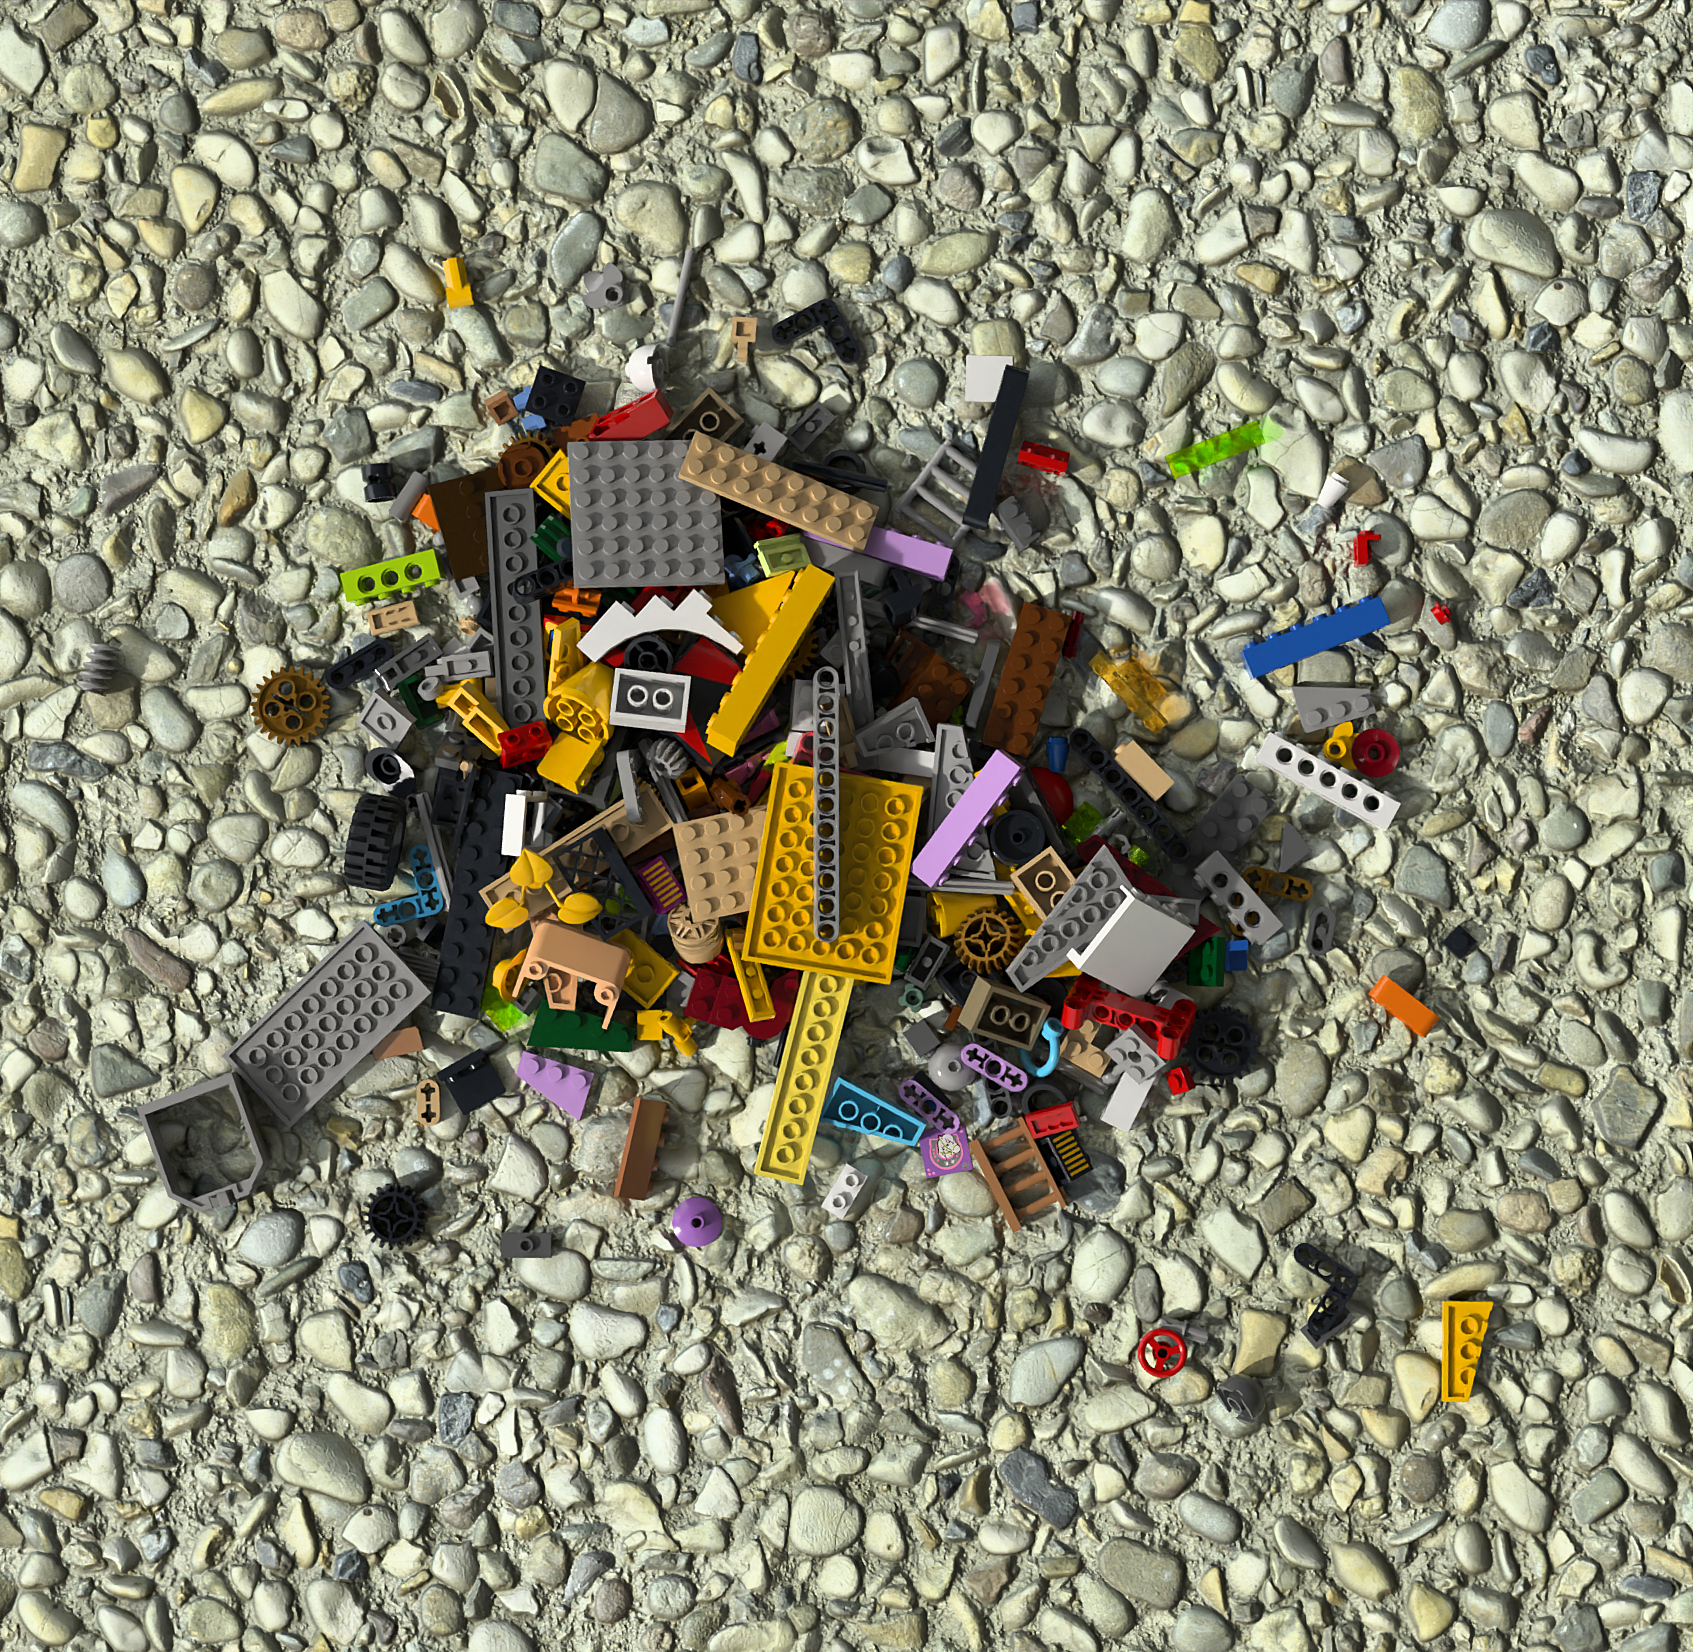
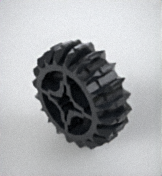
[361,1183,428,1250]

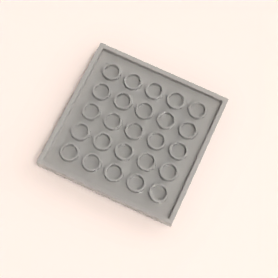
[567,440,725,588]

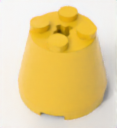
[543,661,616,746]

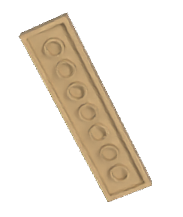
[678,431,879,553]
[478,783,674,934]

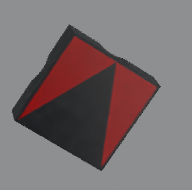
[657,635,778,776]

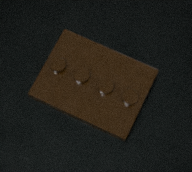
[427,467,505,582]

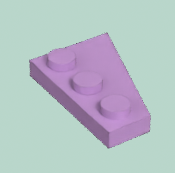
[516,1051,595,1121]

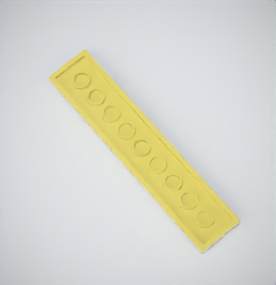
[753,971,854,1185]

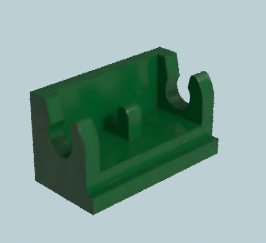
[396,674,444,730]

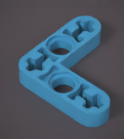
[373,844,444,927]

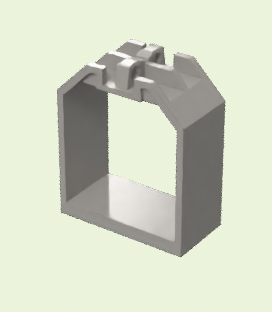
[137,1072,271,1212]

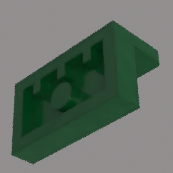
[1186,937,1226,987]

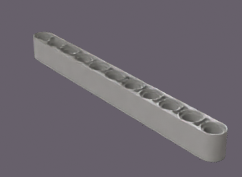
[813,666,839,943]

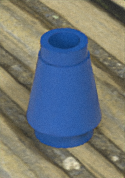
[1045,736,1070,772]

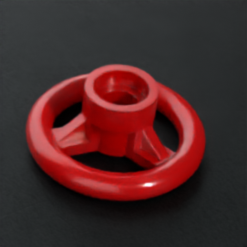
[1138,1328,1188,1378]

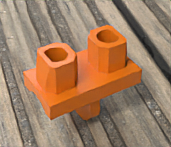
[552,586,602,617]

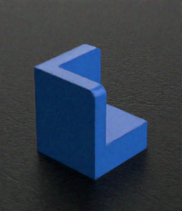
[1224,940,1249,971]

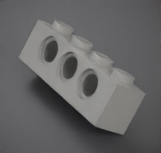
[1192,850,1284,945]

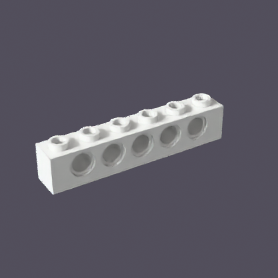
[1253,731,1401,831]

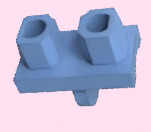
[513,385,548,433]
[724,553,760,592]

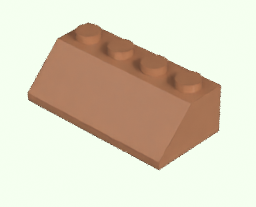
[614,1096,671,1201]

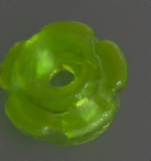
[1127,845,1150,867]

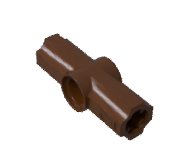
[705,772,751,816]

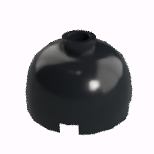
[624,633,674,674]

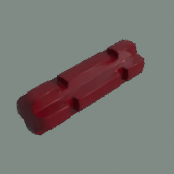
[1062,610,1085,659]

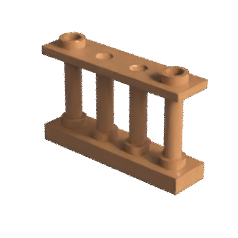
[968,1116,1068,1233]

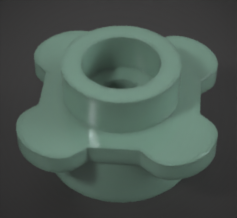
[898,984,927,1013]

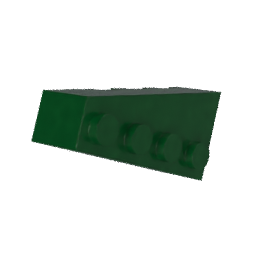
[527,998,637,1053]

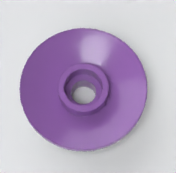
[672,1197,722,1247]

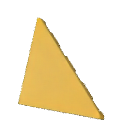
[708,571,796,656]

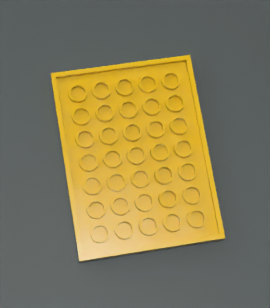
[741,761,923,985]

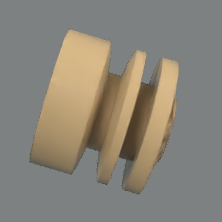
[667,899,725,963]

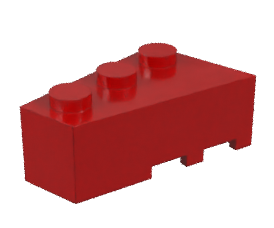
[588,388,674,442]

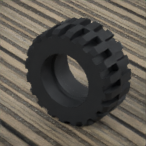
[344,793,407,892]

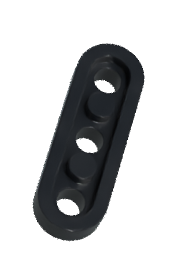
[326,639,394,690]

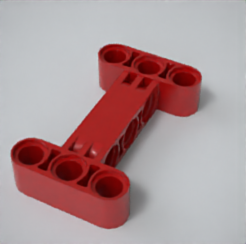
[1061,972,1197,1060]

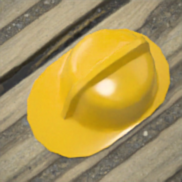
[491,948,531,1002]

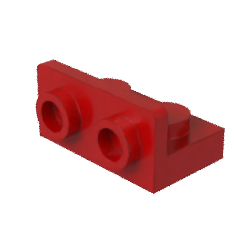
[1017,440,1070,477]
[497,720,552,769]

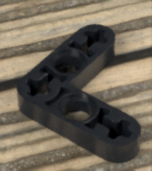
[772,299,860,366]
[1294,1243,1358,1336]

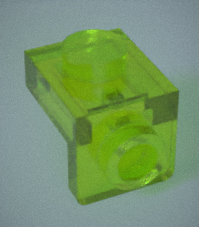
[1060,801,1103,845]

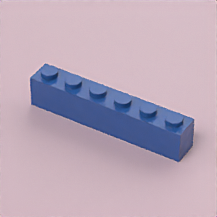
[1240,595,1391,680]

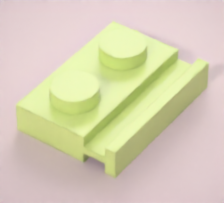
[754,533,812,577]

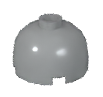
[928,1042,977,1091]

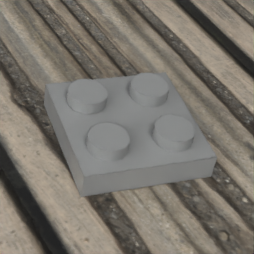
[355,687,417,750]

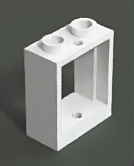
[502,790,557,856]

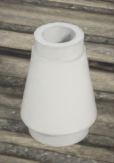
[1317,472,1350,510]

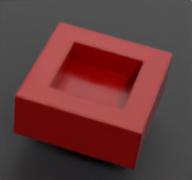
[1164,1064,1196,1096]

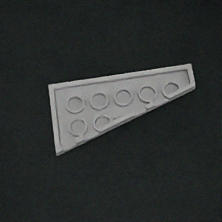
[926,722,998,880]
[1006,845,1133,993]

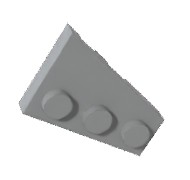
[1290,686,1376,734]

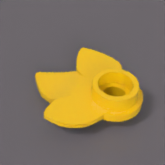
[1323,722,1359,770]

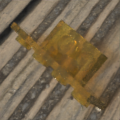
[1088,651,1168,735]

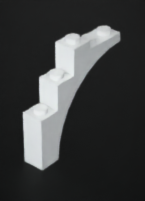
[576,589,744,663]

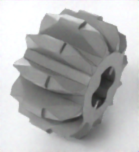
[646,738,690,780]

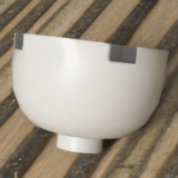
[625,344,669,393]

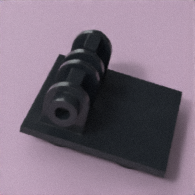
[524,365,586,427]

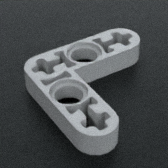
[616,748,645,823]

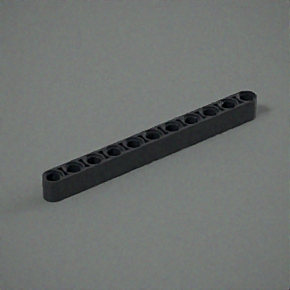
[512,496,758,604]

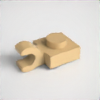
[731,316,757,362]

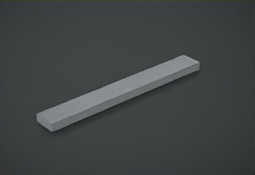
[834,570,880,771]

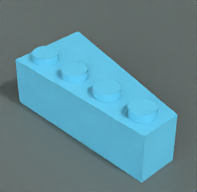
[819,1074,928,1147]

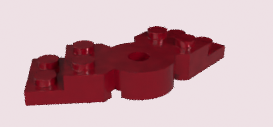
[683,967,804,1039]

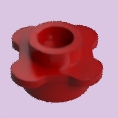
[1430,602,1453,625]

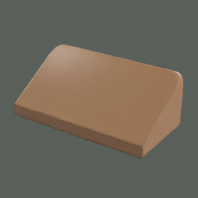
[373,1026,424,1060]

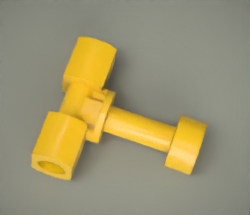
[656,1010,698,1057]

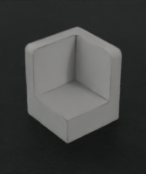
[466,627,494,658]
[667,970,694,1009]

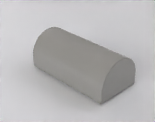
[389,471,431,523]

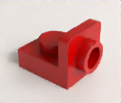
[1353,530,1381,568]

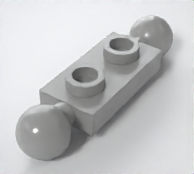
[433,531,485,615]

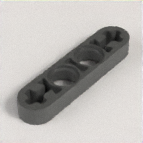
[964,637,1002,732]

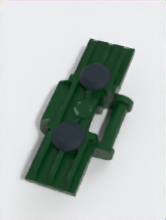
[529,513,641,609]

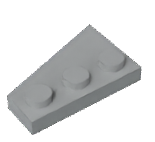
[852,697,936,757]

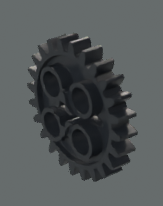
[1181,1004,1261,1085]

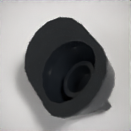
[365,747,416,798]

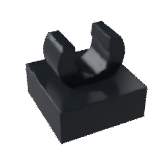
[416,917,446,949]

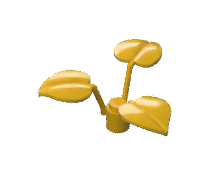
[485,848,603,928]

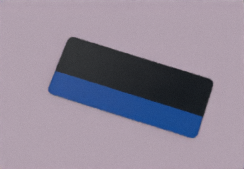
[910,1070,951,1115]

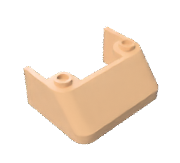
[512,919,632,1030]

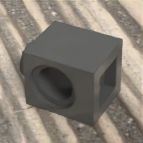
[902,1019,940,1058]

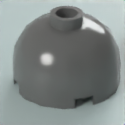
[1216,1374,1266,1425]

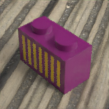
[633,855,688,915]

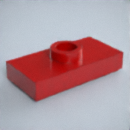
[1025,1101,1081,1139]

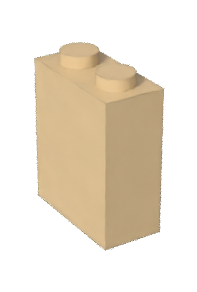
[1113,740,1175,803]

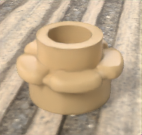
[459,615,483,636]

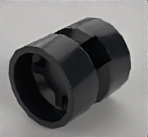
[361,463,397,503]

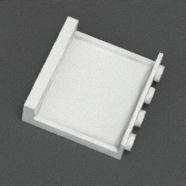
[1066,885,1195,1000]

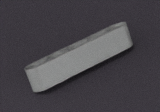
[786,531,890,590]

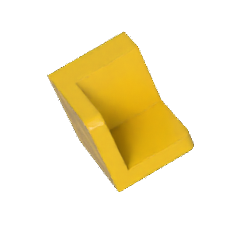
[637,1010,664,1040]

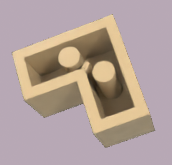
[1060,1019,1111,1078]

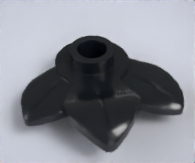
[462,728,501,762]

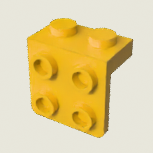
[537,732,604,794]

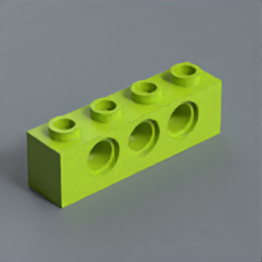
[340,549,446,606]

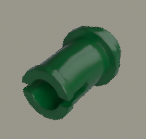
[893,946,920,974]

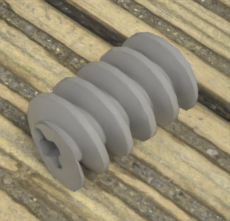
[77,642,121,697]

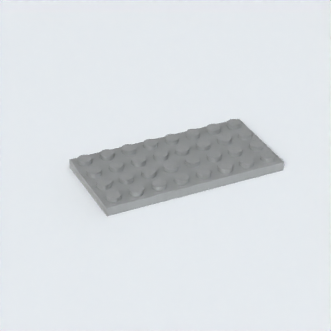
[222,919,433,1128]

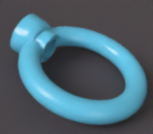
[1018,1017,1065,1077]

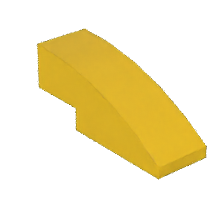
[447,681,510,756]

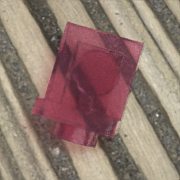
[960,590,987,630]

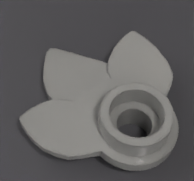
[582,262,626,309]

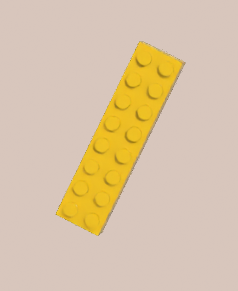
[705,563,835,757]

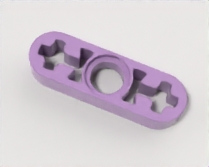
[961,1044,1027,1092]
[899,1080,960,1134]

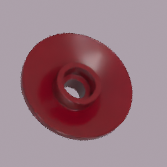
[1351,728,1400,778]

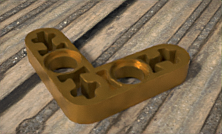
[1229,866,1313,936]

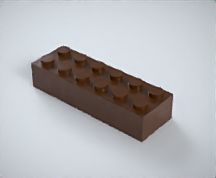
[981,602,1072,760]

